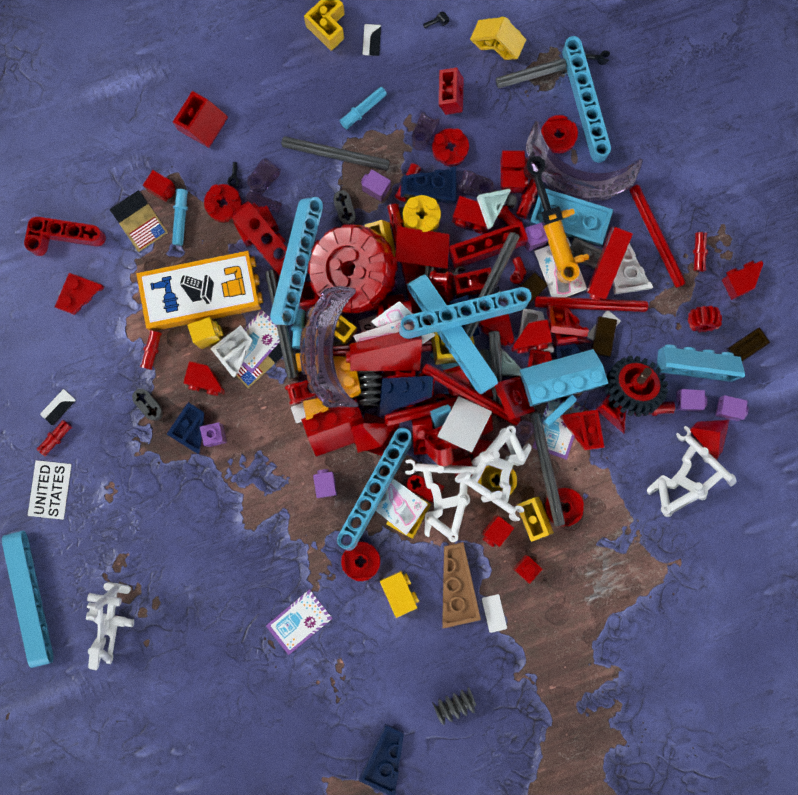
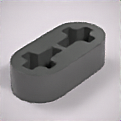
[333,190,356,225]
[132,389,163,421]

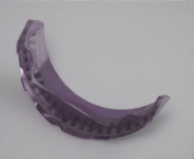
[526,121,643,202]
[300,286,358,408]

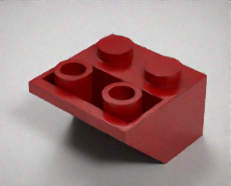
[173,91,228,148]

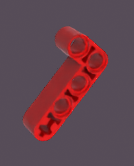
[24,217,106,256]
[424,414,493,466]

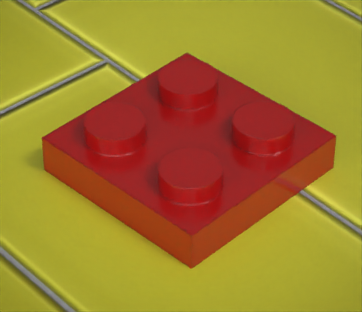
[495,376,535,420]

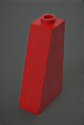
[586,227,633,301]
[346,329,422,371]

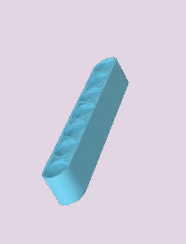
[562,36,611,163]
[270,197,323,325]
[407,275,498,394]
[399,287,532,339]
[337,428,413,551]
[2,530,53,668]

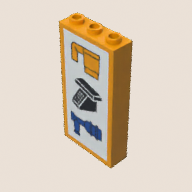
[136,251,264,331]

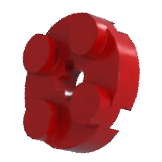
[540,115,578,154]
[432,128,469,167]
[204,184,242,222]
[544,488,584,526]
[341,542,380,581]

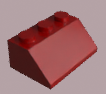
[301,399,364,457]

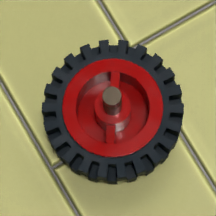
[604,356,668,417]

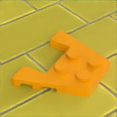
[295,353,361,420]

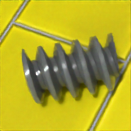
[358,371,383,407]
[432,687,476,725]

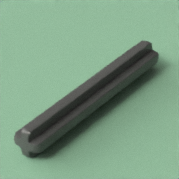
[496,58,567,88]
[489,331,503,406]

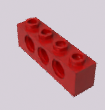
[230,201,297,276]

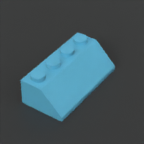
[656,345,745,382]
[519,349,608,407]

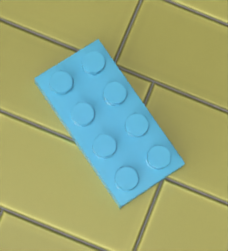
[530,189,613,246]

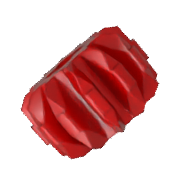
[688,305,722,333]

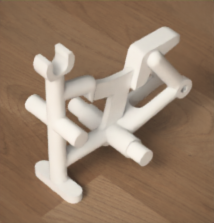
[455,426,532,522]
[647,426,737,517]
[405,459,477,542]
[86,582,134,670]

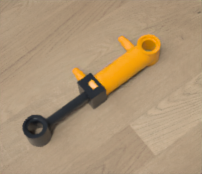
[523,156,589,284]

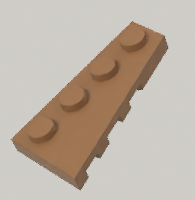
[442,542,481,629]

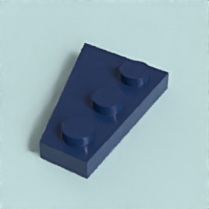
[379,376,433,418]

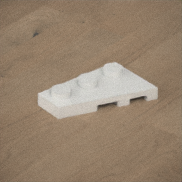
[605,238,653,294]

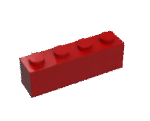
[449,221,528,269]

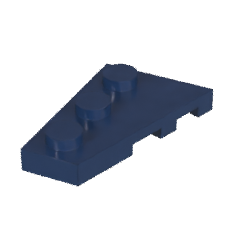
[400,166,456,204]
[359,724,404,795]

